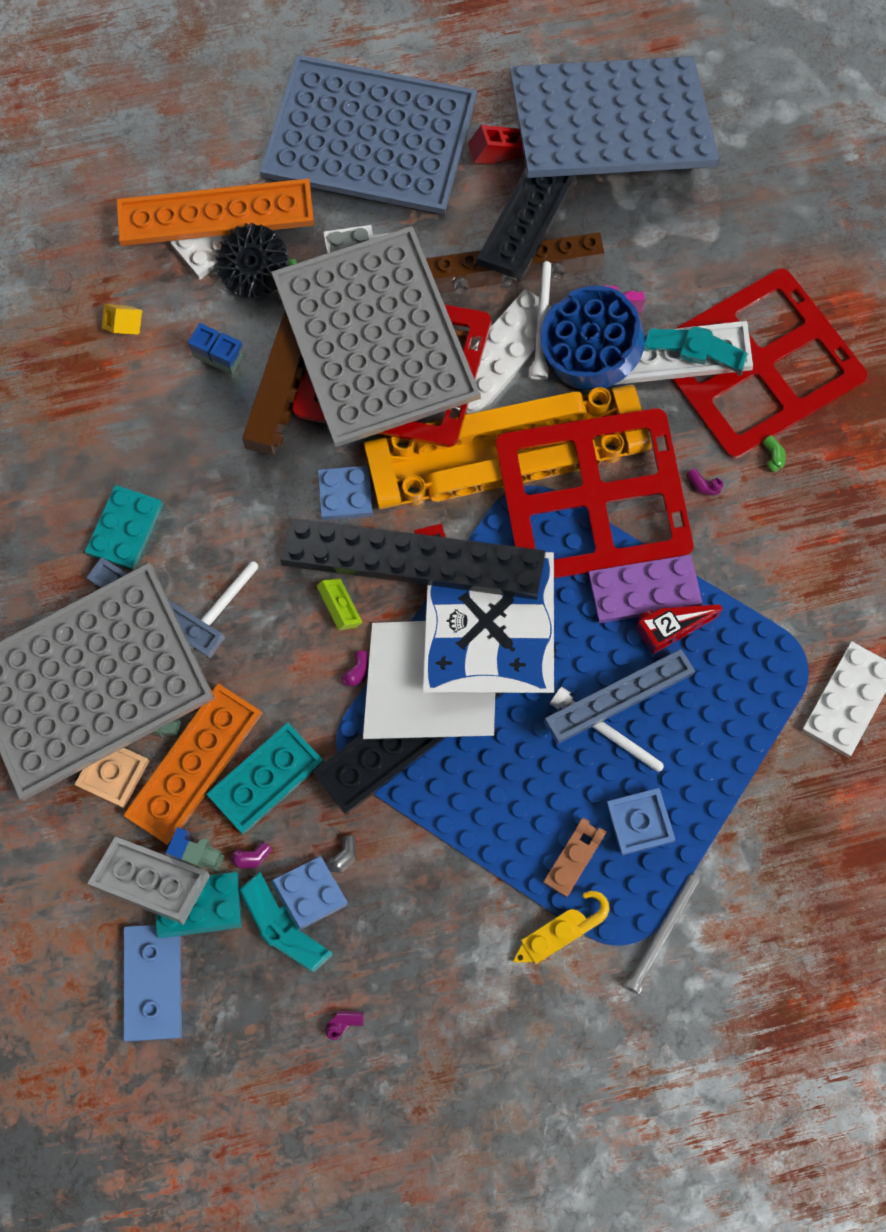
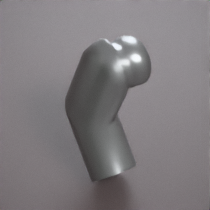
[327,836,356,873]

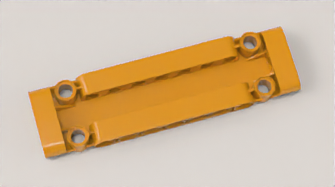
[364,384,651,510]

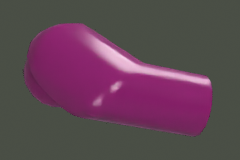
[686,468,724,496]
[341,651,368,686]
[231,841,273,869]
[325,1011,364,1040]

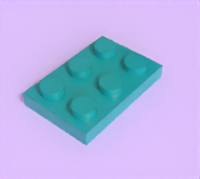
[85,485,164,571]
[156,872,242,939]

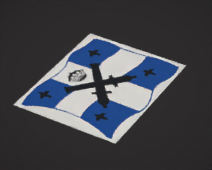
[423,552,554,693]

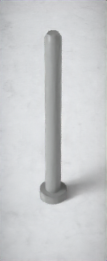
[622,873,699,995]

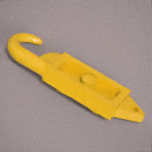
[513,891,609,964]

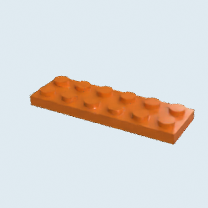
[123,683,263,846]

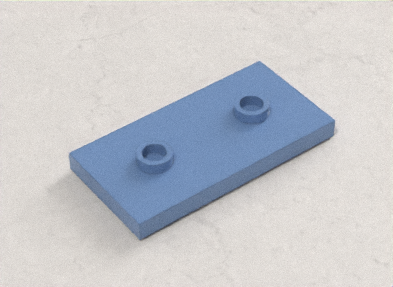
[124,925,182,1042]

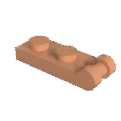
[543,817,606,898]

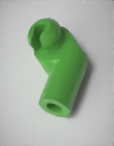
[762,435,786,472]

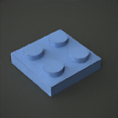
[318,466,373,521]
[606,788,676,856]
[272,856,348,931]

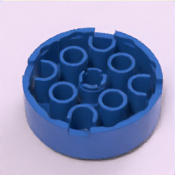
[541,286,645,390]

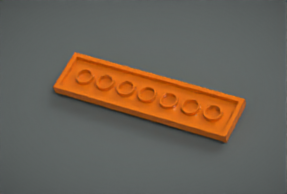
[117,178,314,246]

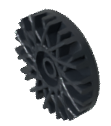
[215,223,289,299]

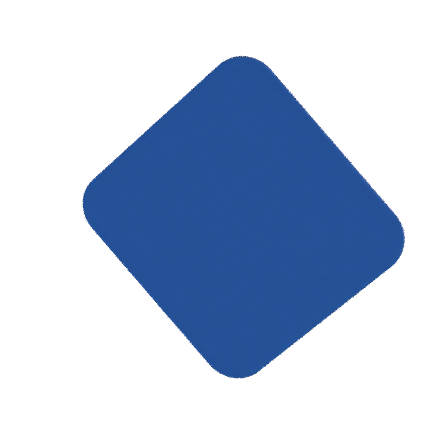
[336,486,809,946]

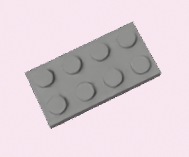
[87,837,210,925]

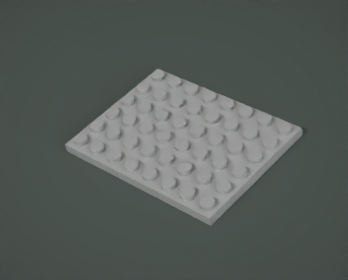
[272,226,481,448]
[0,563,215,801]

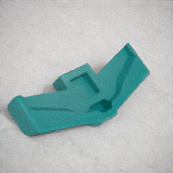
[644,326,749,376]
[239,871,333,972]

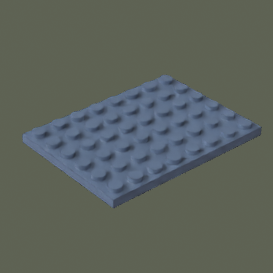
[260,55,477,215]
[510,56,720,178]

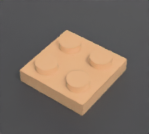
[75,748,149,809]

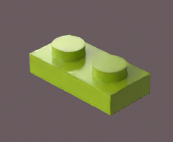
[317,579,363,630]

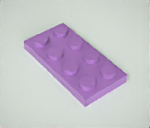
[588,555,702,624]

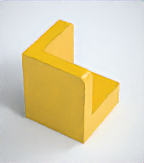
[102,304,142,335]

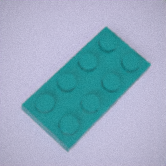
[207,722,324,835]

